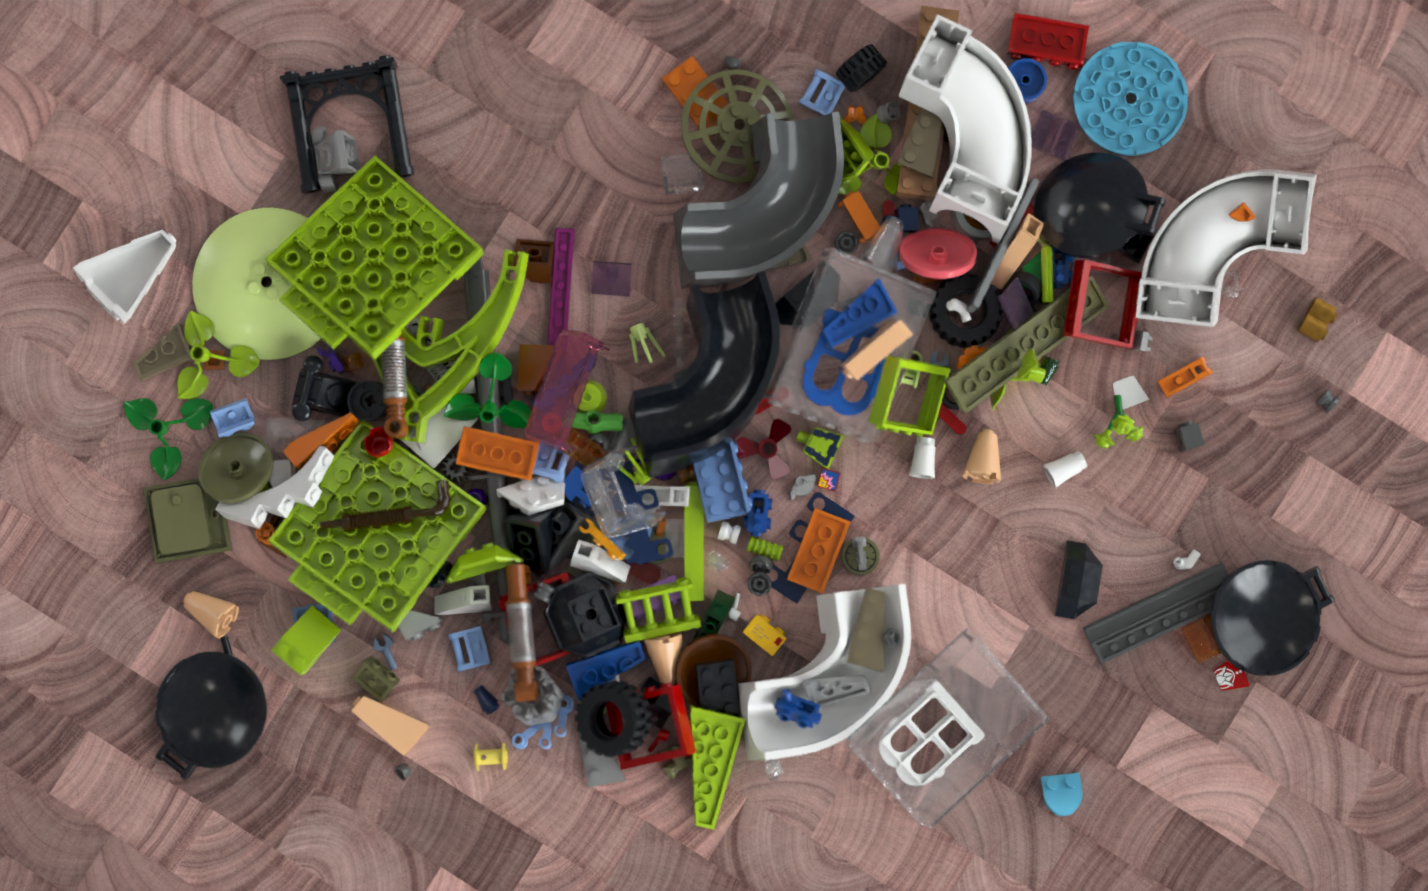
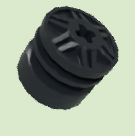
[347,380,389,421]

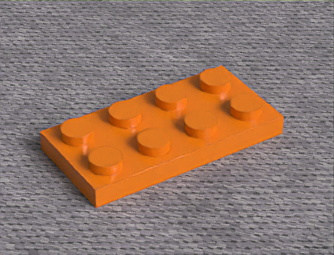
[662,56,728,138]
[456,426,540,481]
[787,508,851,594]

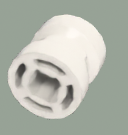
[717,521,741,545]

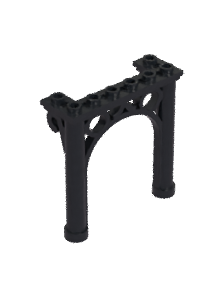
[280,55,415,193]

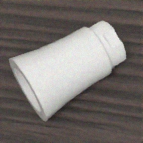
[909,437,936,479]
[1042,451,1087,489]

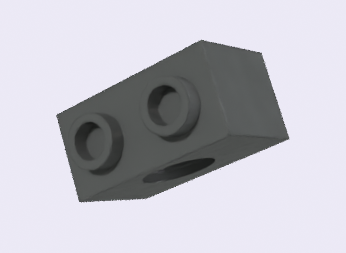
[1174,420,1205,452]

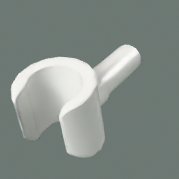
[728,593,741,621]

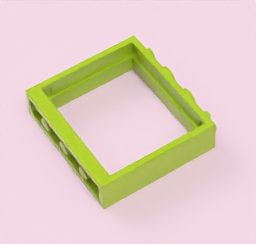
[868,355,951,437]

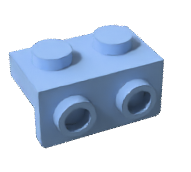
[210,398,255,437]

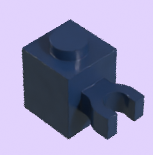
[882,204,919,233]

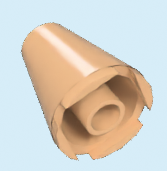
[962,429,1001,484]
[183,591,239,638]
[644,632,682,685]

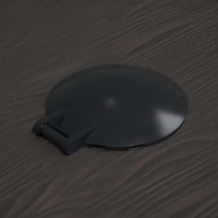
[1034,152,1166,258]
[1211,560,1335,676]
[155,652,267,781]

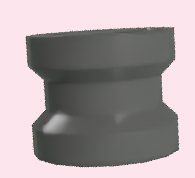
[1315,389,1340,413]
[532,580,555,603]

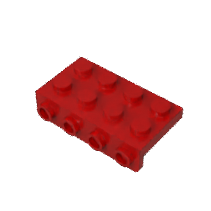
[1007,13,1089,70]

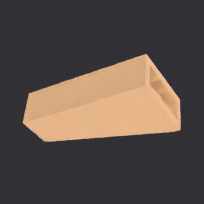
[990,213,1044,290]
[841,318,913,380]
[351,696,430,756]

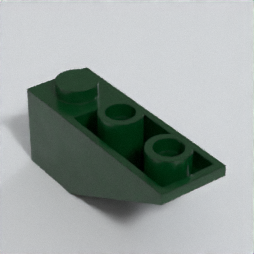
[692,589,735,641]

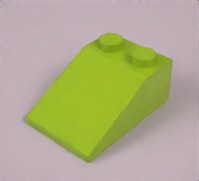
[271,605,342,675]

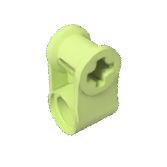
[898,351,922,389]

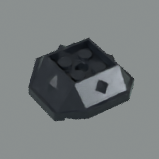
[543,572,626,659]

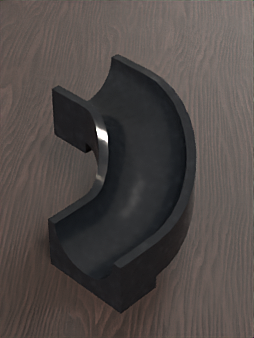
[628,271,780,478]

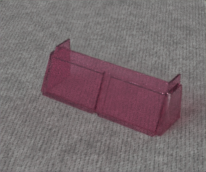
[524,329,610,451]

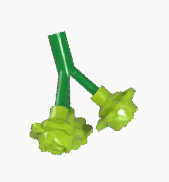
[1093,395,1144,449]

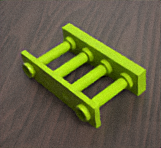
[615,577,701,643]

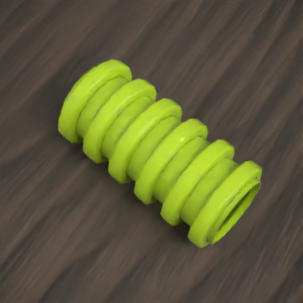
[746,536,783,562]

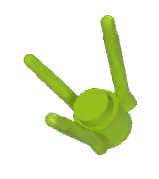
[614,438,652,486]

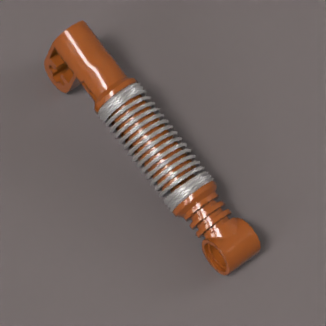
[381,330,409,439]
[505,564,538,702]

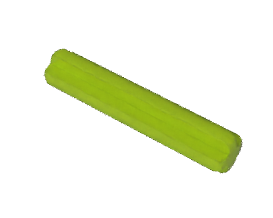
[1041,246,1054,303]

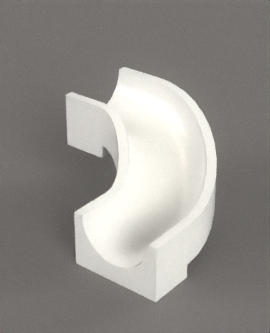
[899,14,1031,244]
[1136,169,1317,327]
[738,584,911,761]

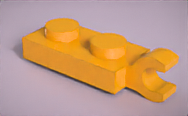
[579,519,626,561]

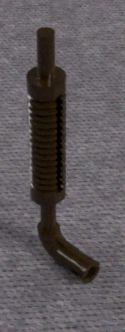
[320,480,451,531]

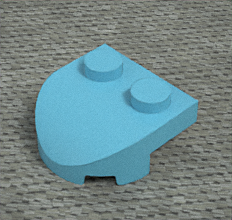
[1041,773,1083,816]

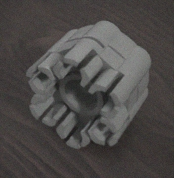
[501,666,565,726]

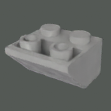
[398,610,443,642]

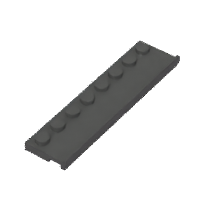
[1083,562,1228,664]

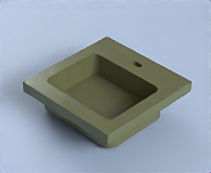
[143,478,232,563]

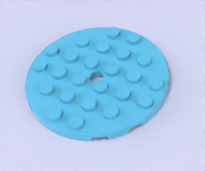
[1073,42,1188,156]

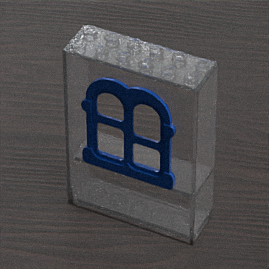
[764,247,937,444]

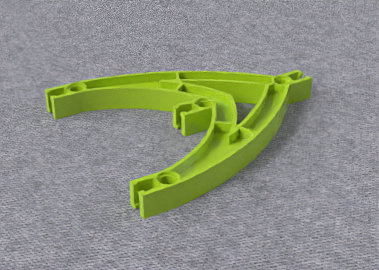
[373,250,529,444]

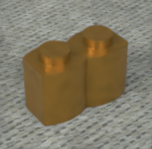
[1296,297,1338,342]

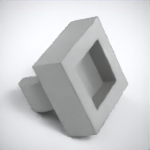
[1128,331,1153,352]

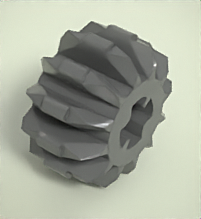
[440,452,472,484]

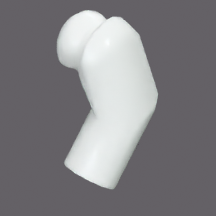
[946,299,972,323]
[1173,549,1201,570]

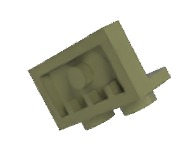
[352,656,400,702]

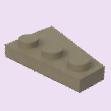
[133,323,192,382]

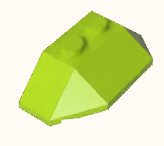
[840,117,875,180]
[446,543,524,583]

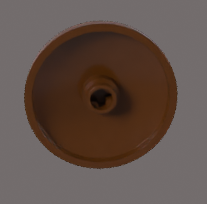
[675,634,752,707]

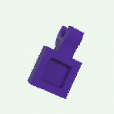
[317,343,346,374]

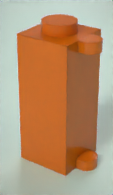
[837,191,882,244]

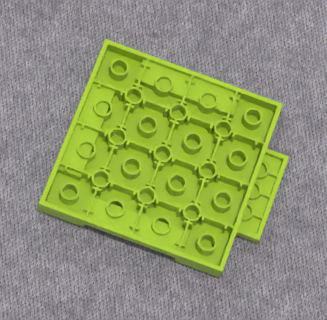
[265,156,484,360]
[268,420,487,632]

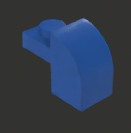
[565,466,596,508]

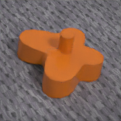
[844,105,867,124]

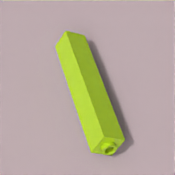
[684,482,704,601]

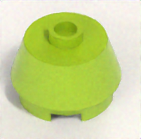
[569,379,607,413]

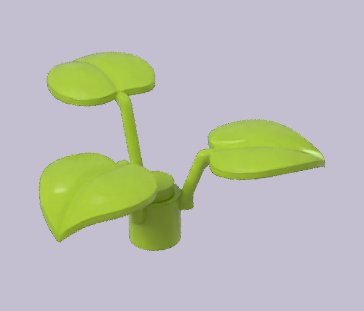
[838,114,900,195]
[177,311,260,399]
[990,322,1046,410]

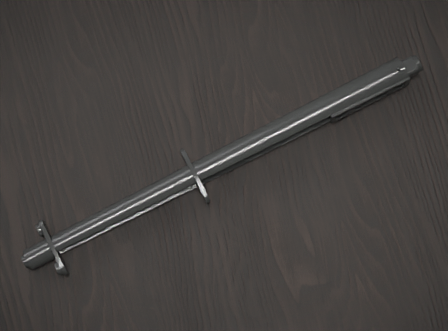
[464,257,534,643]

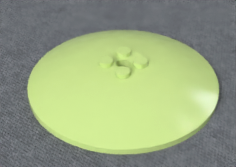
[192,208,321,360]

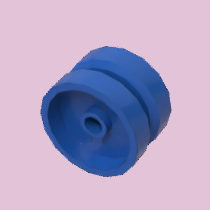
[1008,58,1047,104]

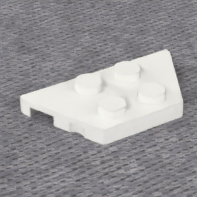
[496,469,566,516]

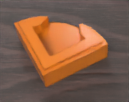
[1228,202,1256,222]

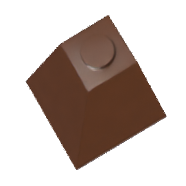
[513,239,554,283]

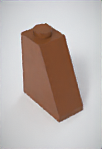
[517,344,563,396]

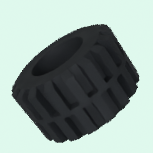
[836,44,887,92]

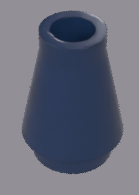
[474,685,500,715]

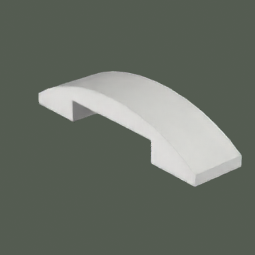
[615,485,690,506]

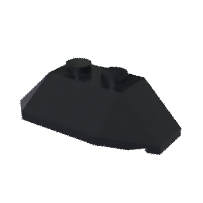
[775,261,839,327]
[1055,540,1103,619]

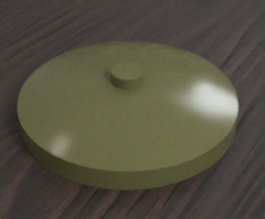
[198,432,274,503]

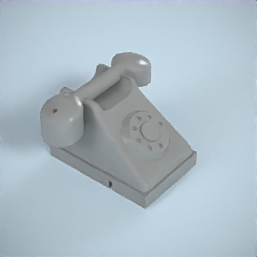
[312,126,360,193]

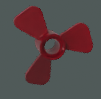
[736,419,792,480]

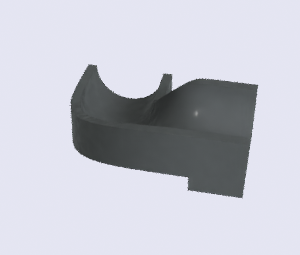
[673,112,844,289]

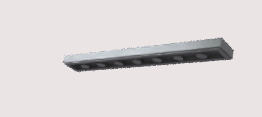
[966,178,1040,313]

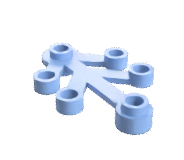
[512,695,574,750]

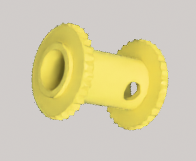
[474,743,508,771]

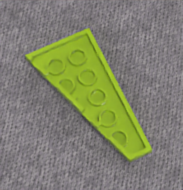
[689,705,745,830]

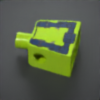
[796,427,844,469]

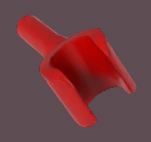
[648,729,670,752]

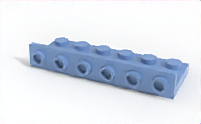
[692,441,752,523]

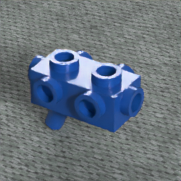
[1050,245,1073,289]
[743,490,772,537]
[774,689,822,728]

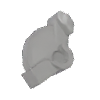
[919,200,939,228]
[788,474,816,500]
[852,536,867,570]

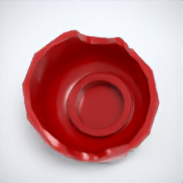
[364,426,393,458]

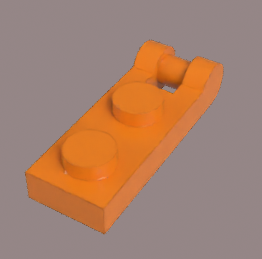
[1157,356,1213,398]

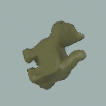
[656,744,692,779]

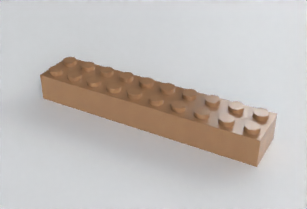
[896,6,959,201]

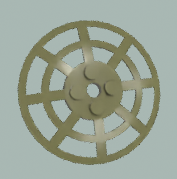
[681,69,793,184]

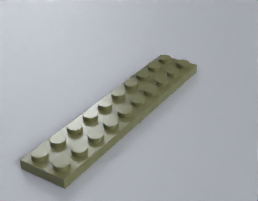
[944,275,1110,413]

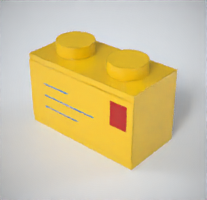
[743,614,787,656]

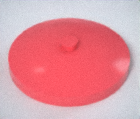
[900,228,977,279]

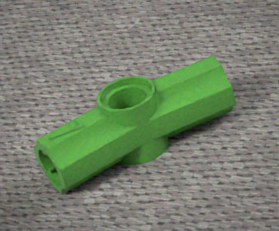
[564,409,623,434]

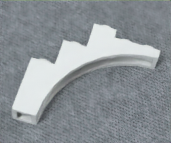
[216,446,334,529]

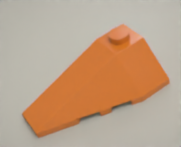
[283,413,360,470]

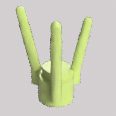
[629,323,666,363]

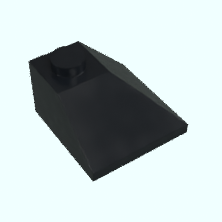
[640,676,672,729]

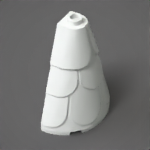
[73,230,177,324]

